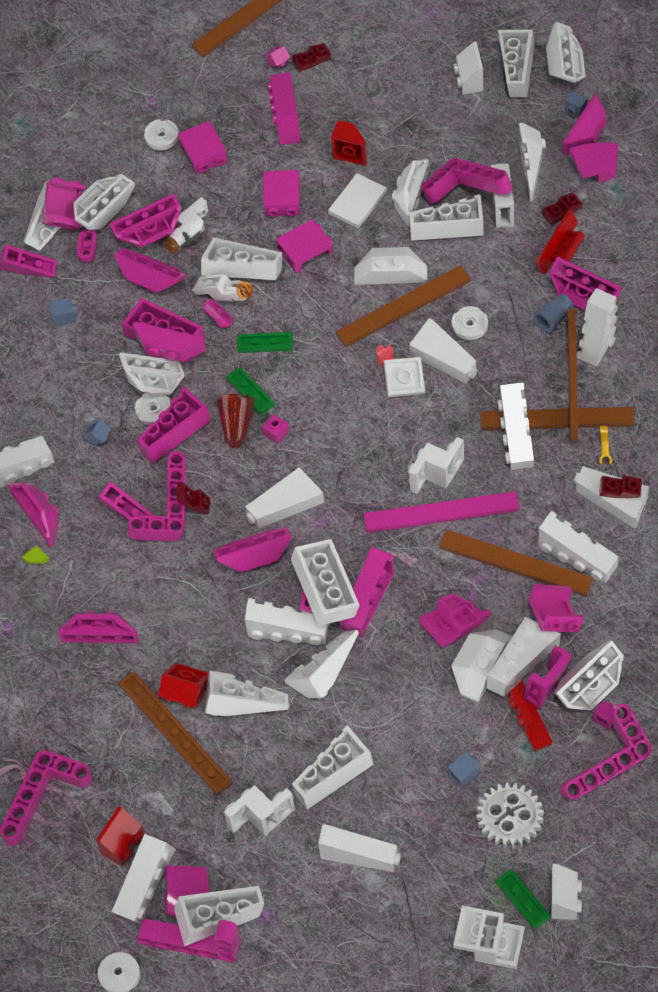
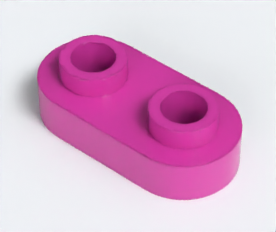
[77,229,97,262]
[203,299,233,328]

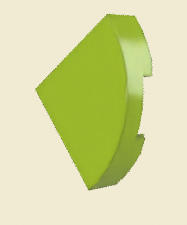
[22,545,49,564]

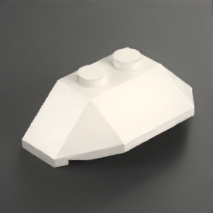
[546,22,586,83]
[392,159,429,226]
[73,174,135,230]
[354,247,427,285]
[119,353,185,395]
[451,629,513,703]
[555,640,624,711]

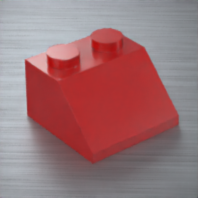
[331,120,367,166]
[158,662,209,708]
[96,806,144,866]

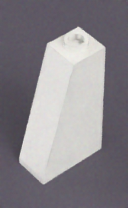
[491,164,514,228]
[409,318,477,384]
[574,466,649,528]
[245,468,324,528]
[318,824,401,872]

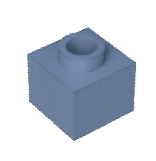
[565,91,588,118]
[82,419,111,446]

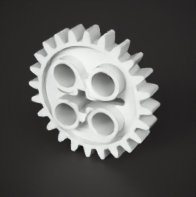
[476,782,544,848]

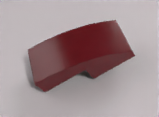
[291,43,331,71]
[541,192,583,225]
[599,475,642,498]
[177,482,211,515]

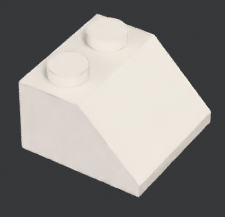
[453,42,483,94]
[551,864,582,920]

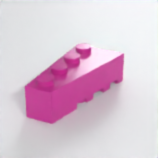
[268,72,301,145]
[121,297,205,340]
[137,387,211,464]
[339,547,394,637]

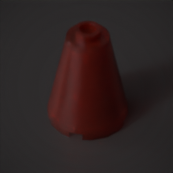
[217,394,255,448]

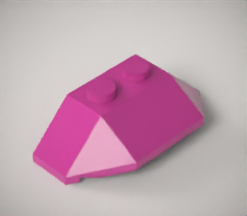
[562,93,607,155]
[109,193,181,247]
[114,248,186,292]
[549,257,622,311]
[133,322,206,362]
[8,483,60,547]
[213,527,292,572]
[58,611,139,643]

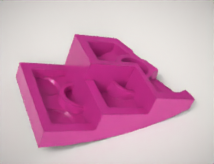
[569,142,619,183]
[418,593,492,648]
[164,865,209,917]

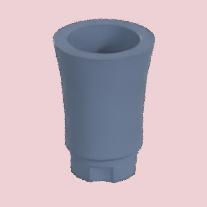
[533,294,573,333]

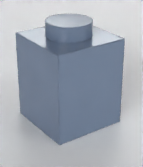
[49,297,78,326]
[448,752,480,789]

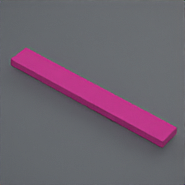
[364,491,519,533]

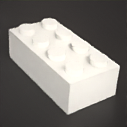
[291,539,360,626]

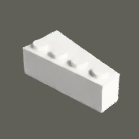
[498,30,535,97]
[409,195,483,241]
[201,237,282,280]
[577,288,618,367]
[498,383,534,470]
[0,436,54,488]
[539,511,618,583]
[245,598,329,645]
[486,617,561,697]
[292,725,373,810]
[112,834,176,923]
[174,886,264,946]

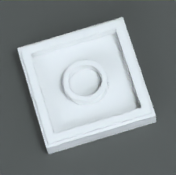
[383,357,425,397]

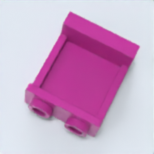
[178,121,228,174]
[263,170,300,217]
[42,177,86,231]
[276,219,333,273]
[528,584,584,633]
[523,645,572,709]

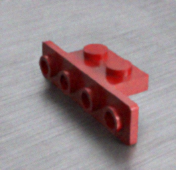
[536,210,585,274]
[507,680,552,751]

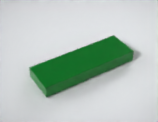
[237,332,293,353]
[226,366,275,416]
[495,868,551,930]

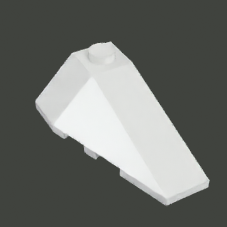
[519,123,546,202]
[23,180,60,251]
[284,630,359,699]
[205,671,289,716]

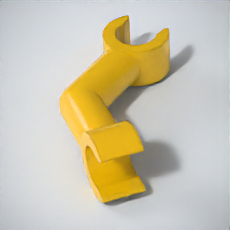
[599,426,612,465]

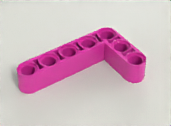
[421,158,513,204]
[127,451,185,541]
[560,704,652,799]
[0,750,92,846]
[136,919,241,962]

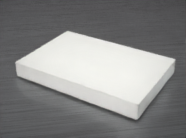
[328,173,387,229]

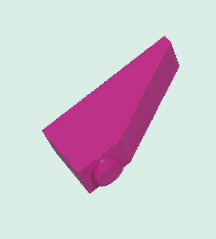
[0,245,57,278]
[97,481,155,528]

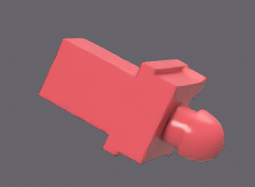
[375,344,394,367]

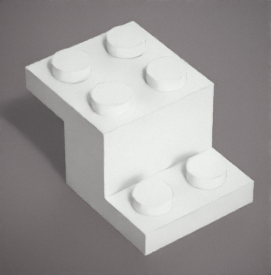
[408,437,464,494]
[224,785,295,836]
[453,905,525,969]

